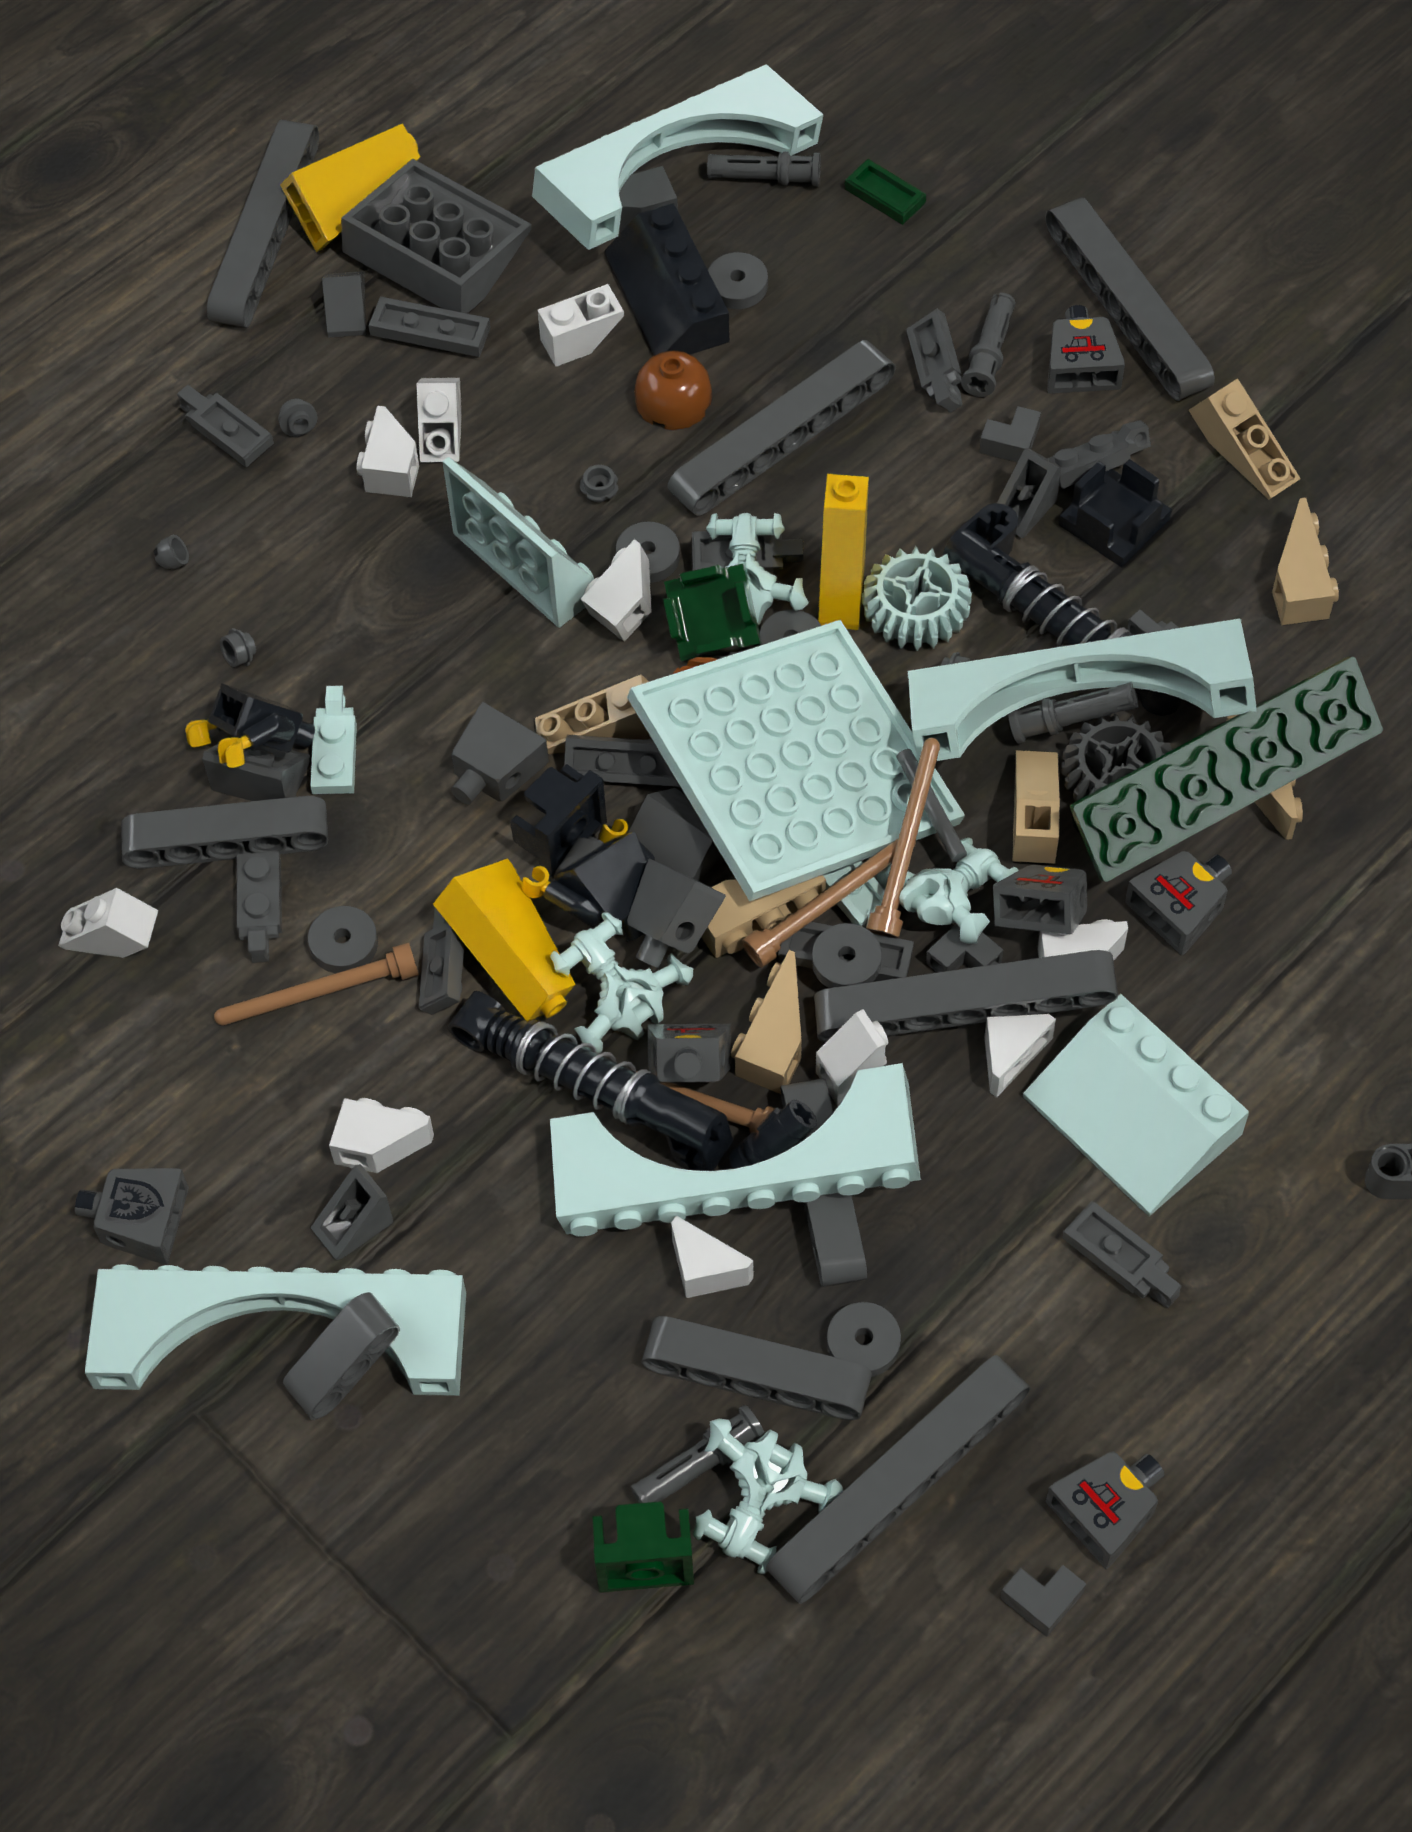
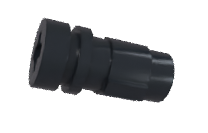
[729,1100,817,1169]

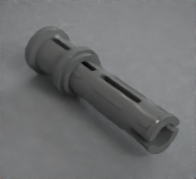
[707,151,821,187]
[961,293,1016,397]
[1008,682,1138,744]
[630,1405,765,1503]

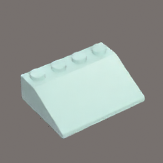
[442,457,594,628]
[1023,994,1249,1216]

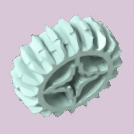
[862,546,972,651]

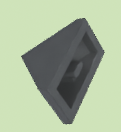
[322,271,366,338]
[997,448,1061,538]
[311,1164,394,1260]

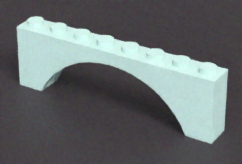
[532,64,823,250]
[908,618,1257,762]
[550,1063,921,1236]
[85,1264,466,1396]

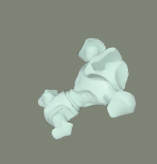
[706,513,809,625]
[876,837,1019,944]
[550,912,694,1054]
[693,1418,844,1574]

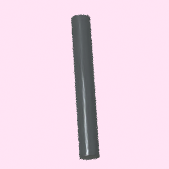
[896,749,967,862]

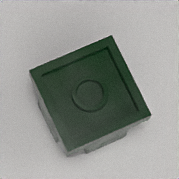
[663,564,762,662]
[592,1502,694,1593]

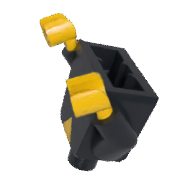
[185,683,315,768]
[521,819,655,942]

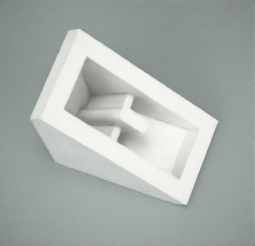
[984,1014,1056,1097]
[671,1216,753,1298]

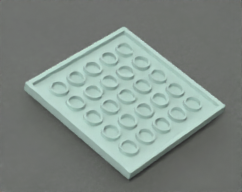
[627,620,965,901]

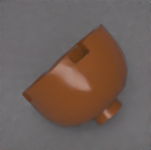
[634,351,712,430]

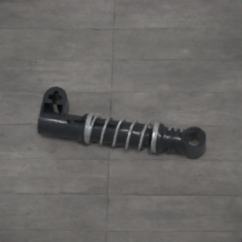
[943,503,1182,716]
[448,991,733,1171]

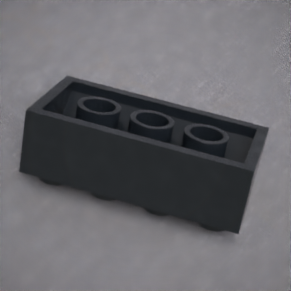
[605,203,730,356]

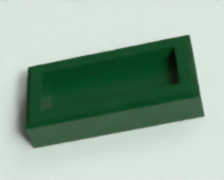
[844,159,926,225]

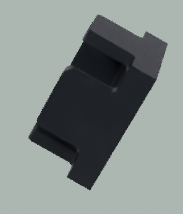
[1059,459,1172,567]
[510,764,607,879]

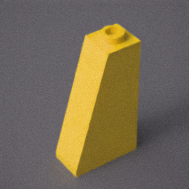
[280,123,420,252]
[818,474,869,630]
[433,859,576,1021]

